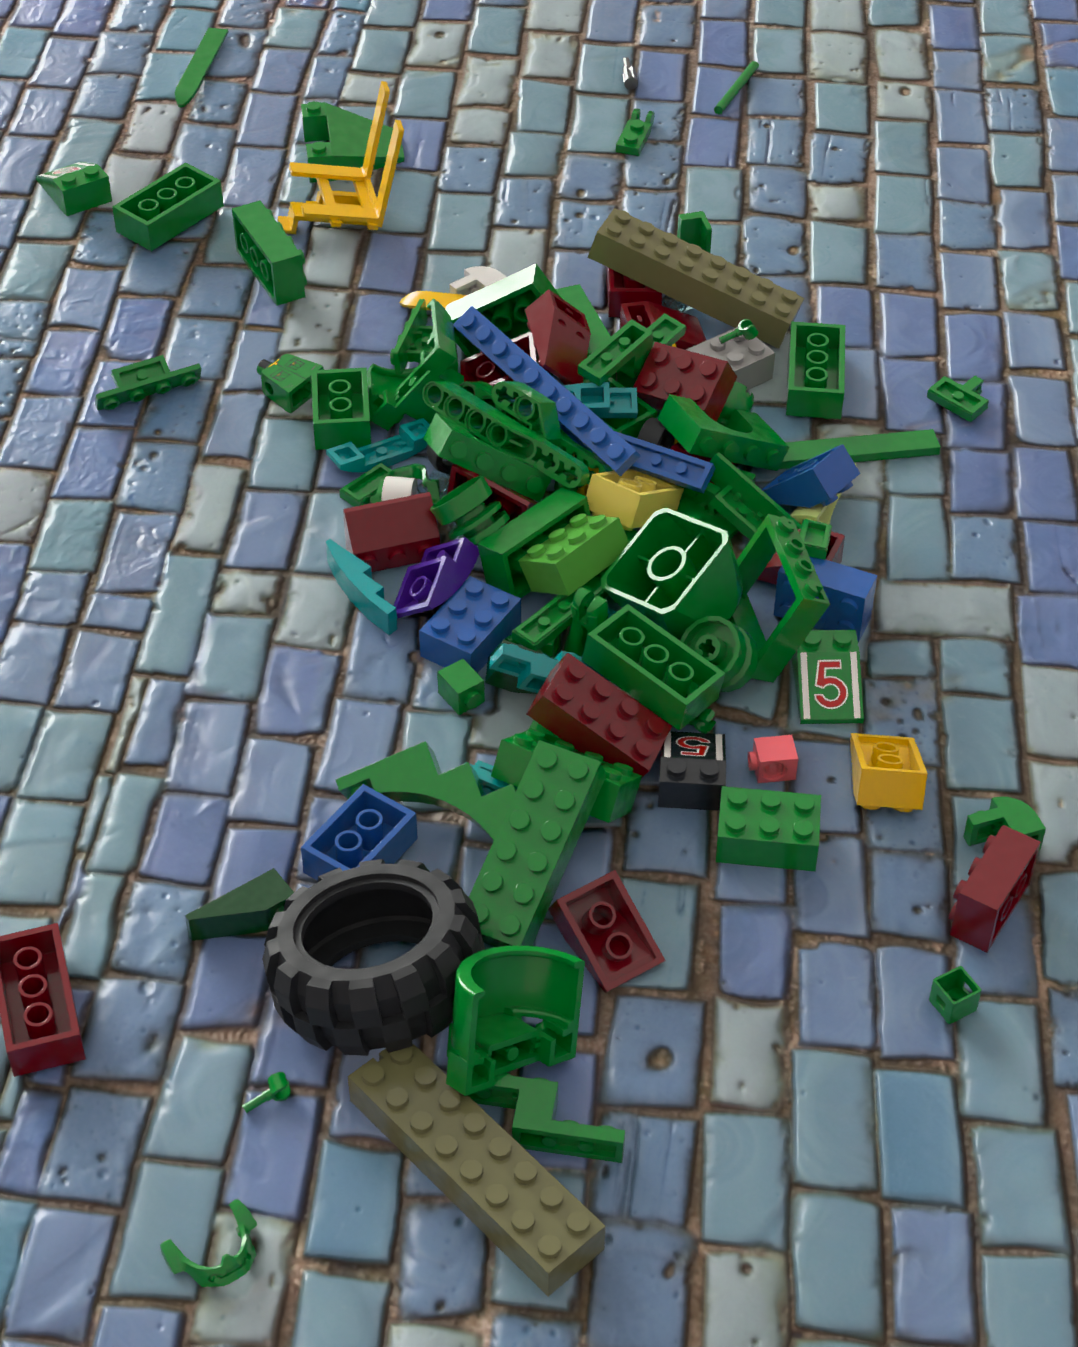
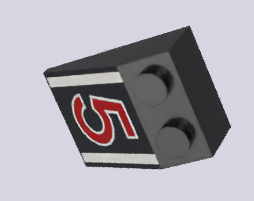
[658,731,726,811]

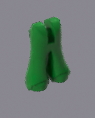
[564,587,608,657]

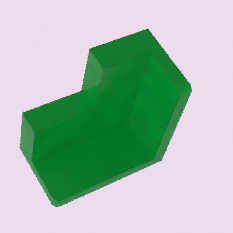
[677,211,712,253]

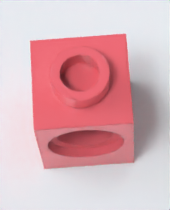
[747,735,798,783]

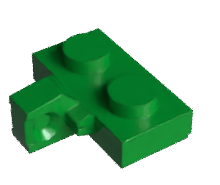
[927,376,989,422]

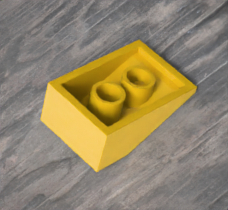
[850,733,928,812]

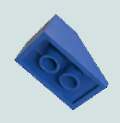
[761,444,861,508]

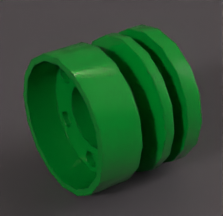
[430,475,510,546]

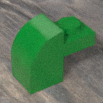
[963,797,1046,850]

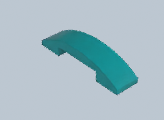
[326,418,430,472]

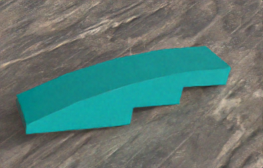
[326,539,398,635]

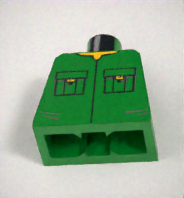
[257,354,324,414]

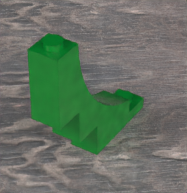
[335,741,517,841]

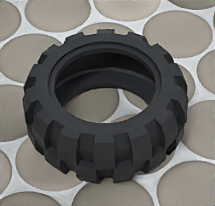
[262,859,485,1056]

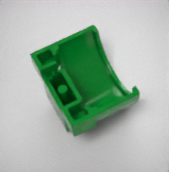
[367,299,464,431]
[446,945,585,1096]

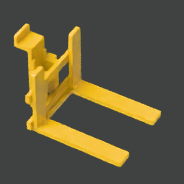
[278,81,404,234]

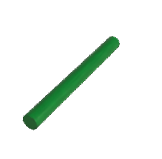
[714,61,759,115]

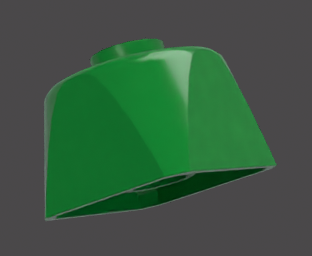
[601,508,743,640]

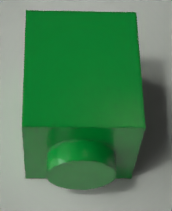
[437,659,485,715]

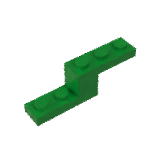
[578,313,686,387]
[468,1073,625,1163]

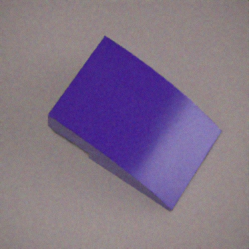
[393,537,480,619]

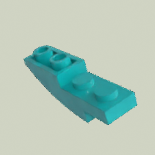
[531,382,638,418]
[489,643,610,693]

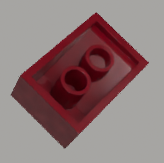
[548,870,666,993]

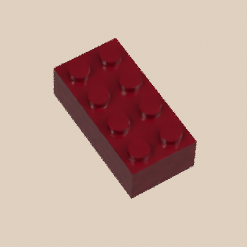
[526,653,672,777]
[0,923,86,1077]

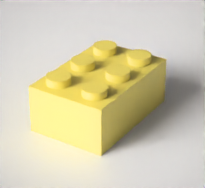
[586,469,684,531]

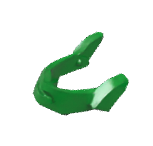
[370,463,440,504]
[160,1199,257,1287]

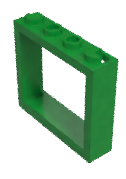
[728,514,830,683]

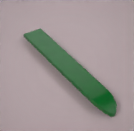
[175,28,229,108]

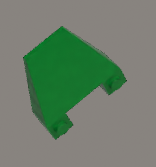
[301,101,405,183]

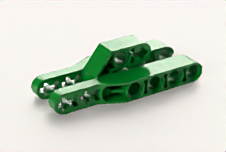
[422,381,613,488]

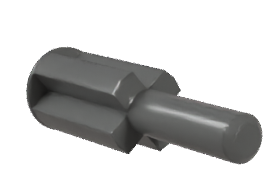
[622,57,638,90]

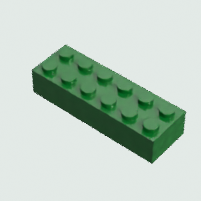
[469,740,607,947]

